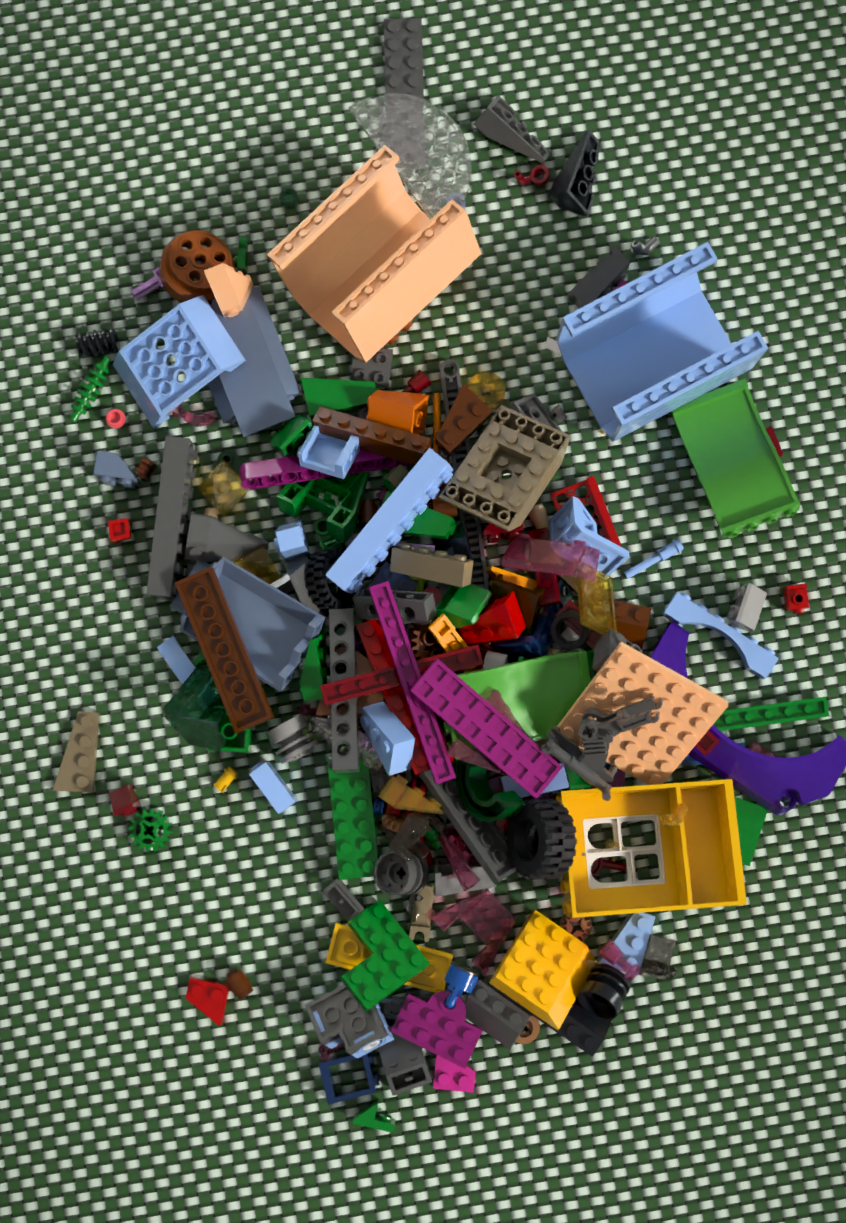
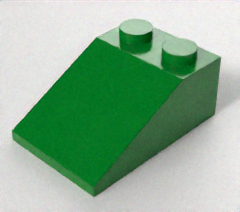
[269,414,313,457]
[299,631,337,702]

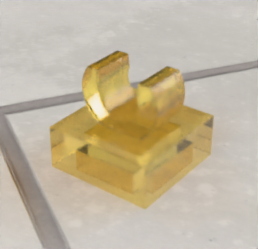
[603,837,627,862]

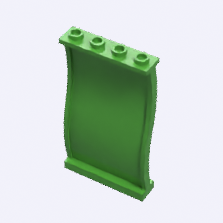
[671,379,800,539]
[443,649,591,759]

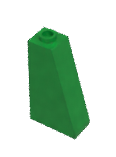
[301,378,380,421]
[381,492,456,539]

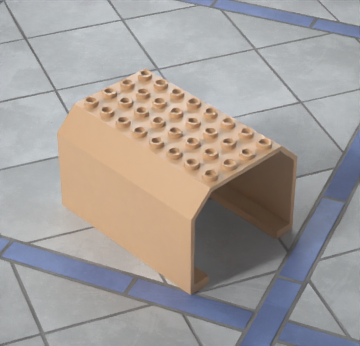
[267,145,481,363]

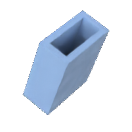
[249,761,298,814]

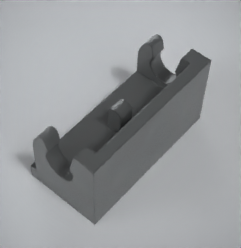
[322,876,365,921]

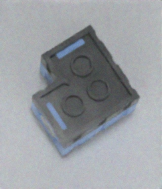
[305,984,394,1058]

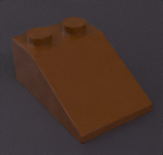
[604,600,652,650]

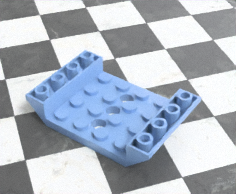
[113,295,246,429]

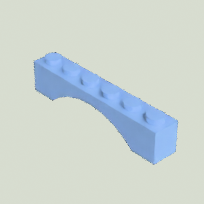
[662,592,779,679]

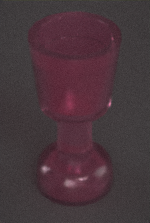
[598,939,642,982]

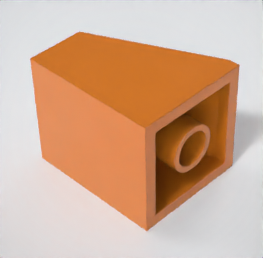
[366,390,429,435]

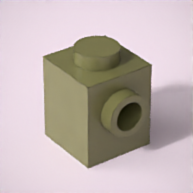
[384,463,409,489]

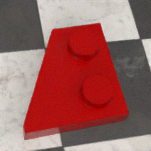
[186,977,230,1026]

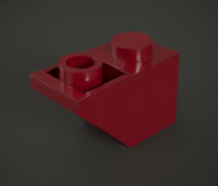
[109,784,141,817]

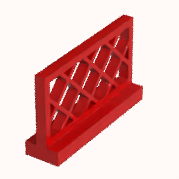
[550,476,622,547]

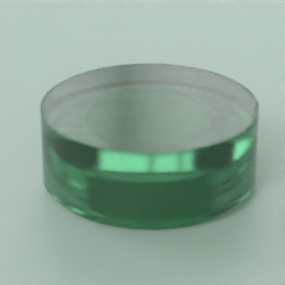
[279,188,299,209]

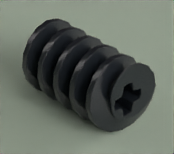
[76,327,120,358]

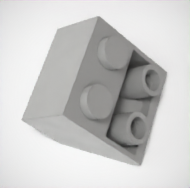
[727,583,767,632]

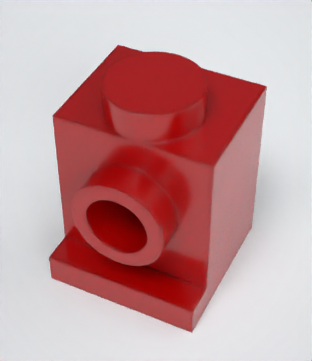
[782,584,809,614]

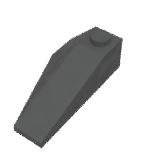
[474,95,550,163]

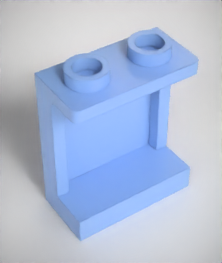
[297,425,360,479]

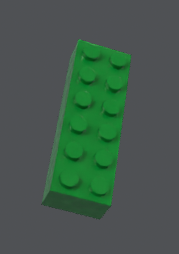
[327,754,379,880]

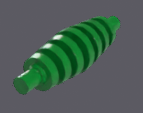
[69,355,111,422]

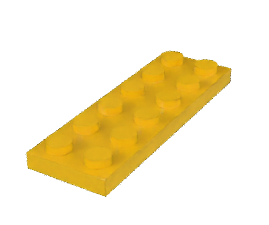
[325,922,453,993]

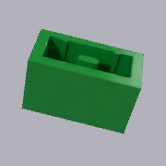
[435,584,492,628]

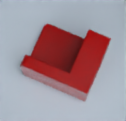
[108,518,132,544]

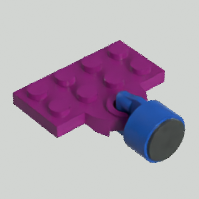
[390,962,483,1069]

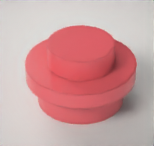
[106,409,126,429]

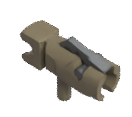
[406,883,450,942]

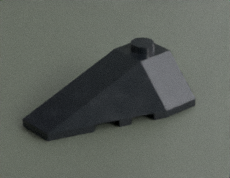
[549,129,600,217]

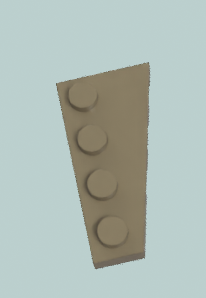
[53,711,100,793]

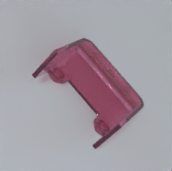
[501,534,600,582]

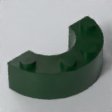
[455,754,526,822]

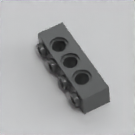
[353,588,437,625]

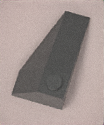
[185,513,269,562]

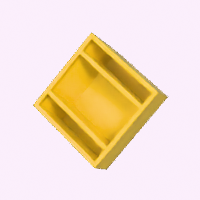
[489,910,597,1030]

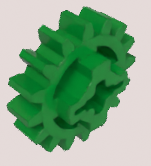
[128,808,173,852]

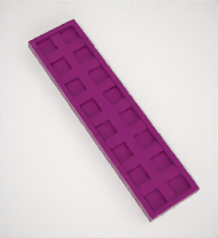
[409,658,562,799]

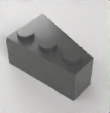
[434,857,496,897]

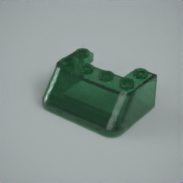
[163,665,227,751]

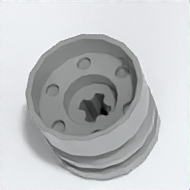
[266,714,319,764]

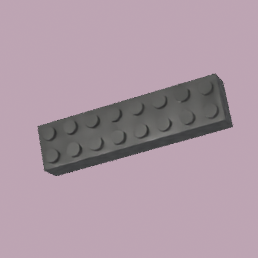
[146,436,198,601]

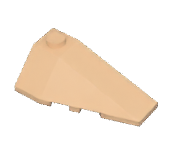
[204,263,254,317]

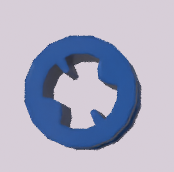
[373,797,386,816]

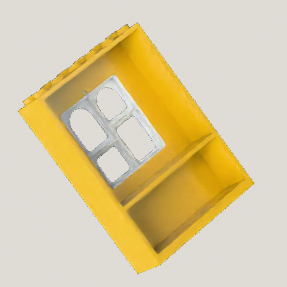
[553,779,747,918]

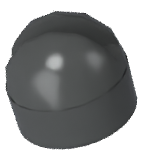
[550,405,567,422]

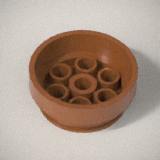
[159,230,235,305]

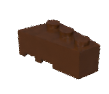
[435,384,492,457]

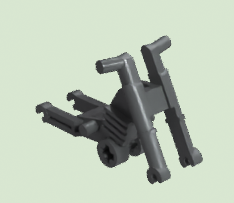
[542,696,663,801]

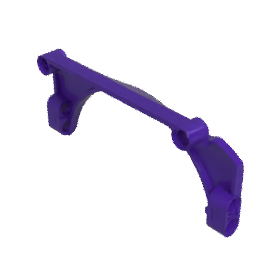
[650,621,846,816]

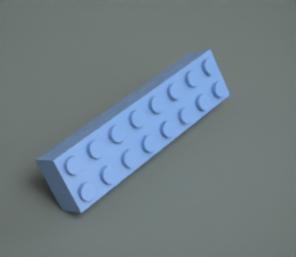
[326,448,454,594]

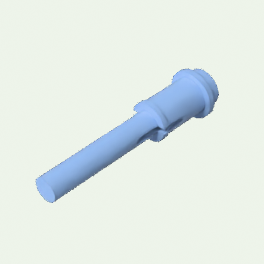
[624,539,684,579]

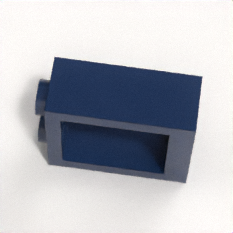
[318,1052,380,1105]

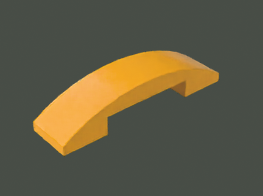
[428,614,484,673]

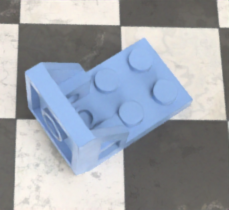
[549,496,630,580]

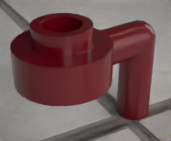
[514,165,550,186]

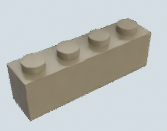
[390,543,474,587]

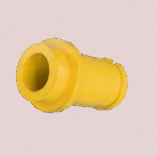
[213,766,238,793]

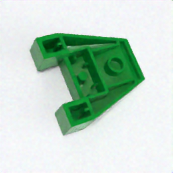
[277,471,370,543]

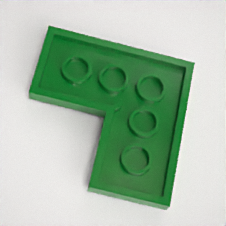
[340,900,430,1012]

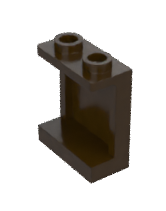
[487,574,545,631]

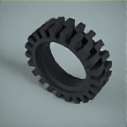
[306,548,356,611]

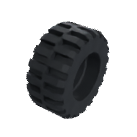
[506,799,577,880]

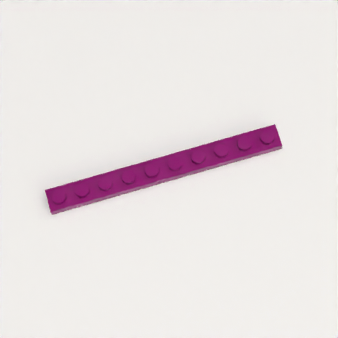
[368,581,456,785]

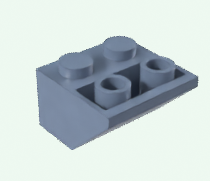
[94,451,141,489]

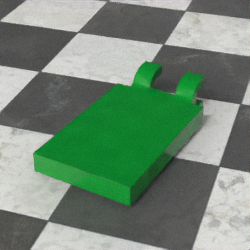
[734,797,768,867]

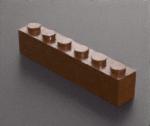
[312,406,431,466]

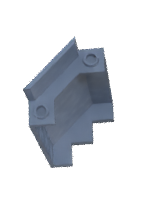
[208,287,301,437]
[171,557,325,692]

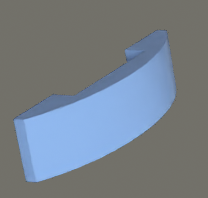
[157,636,220,711]

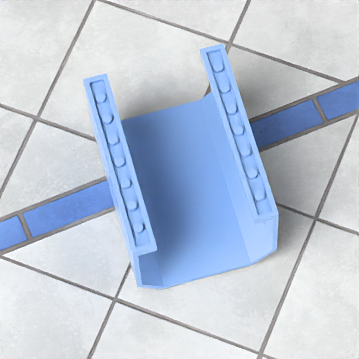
[556,242,768,442]

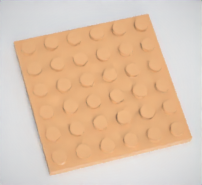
[557,642,728,785]

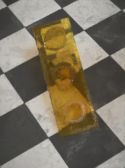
[378,774,444,814]

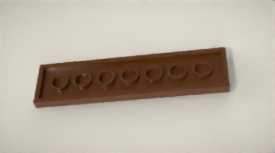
[175,566,274,734]

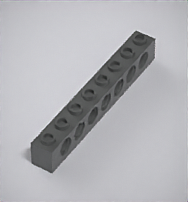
[326,608,359,773]

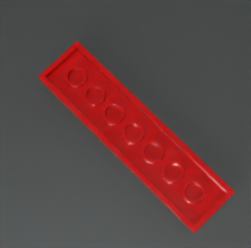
[356,620,453,776]

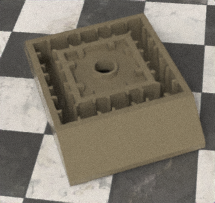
[439,405,570,532]

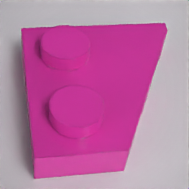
[433,1055,476,1093]

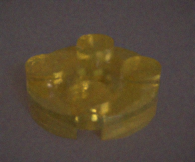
[467,371,506,410]

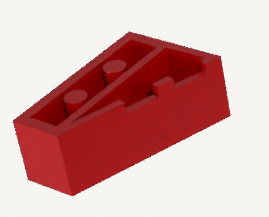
[458,591,526,644]

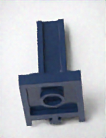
[491,578,571,664]

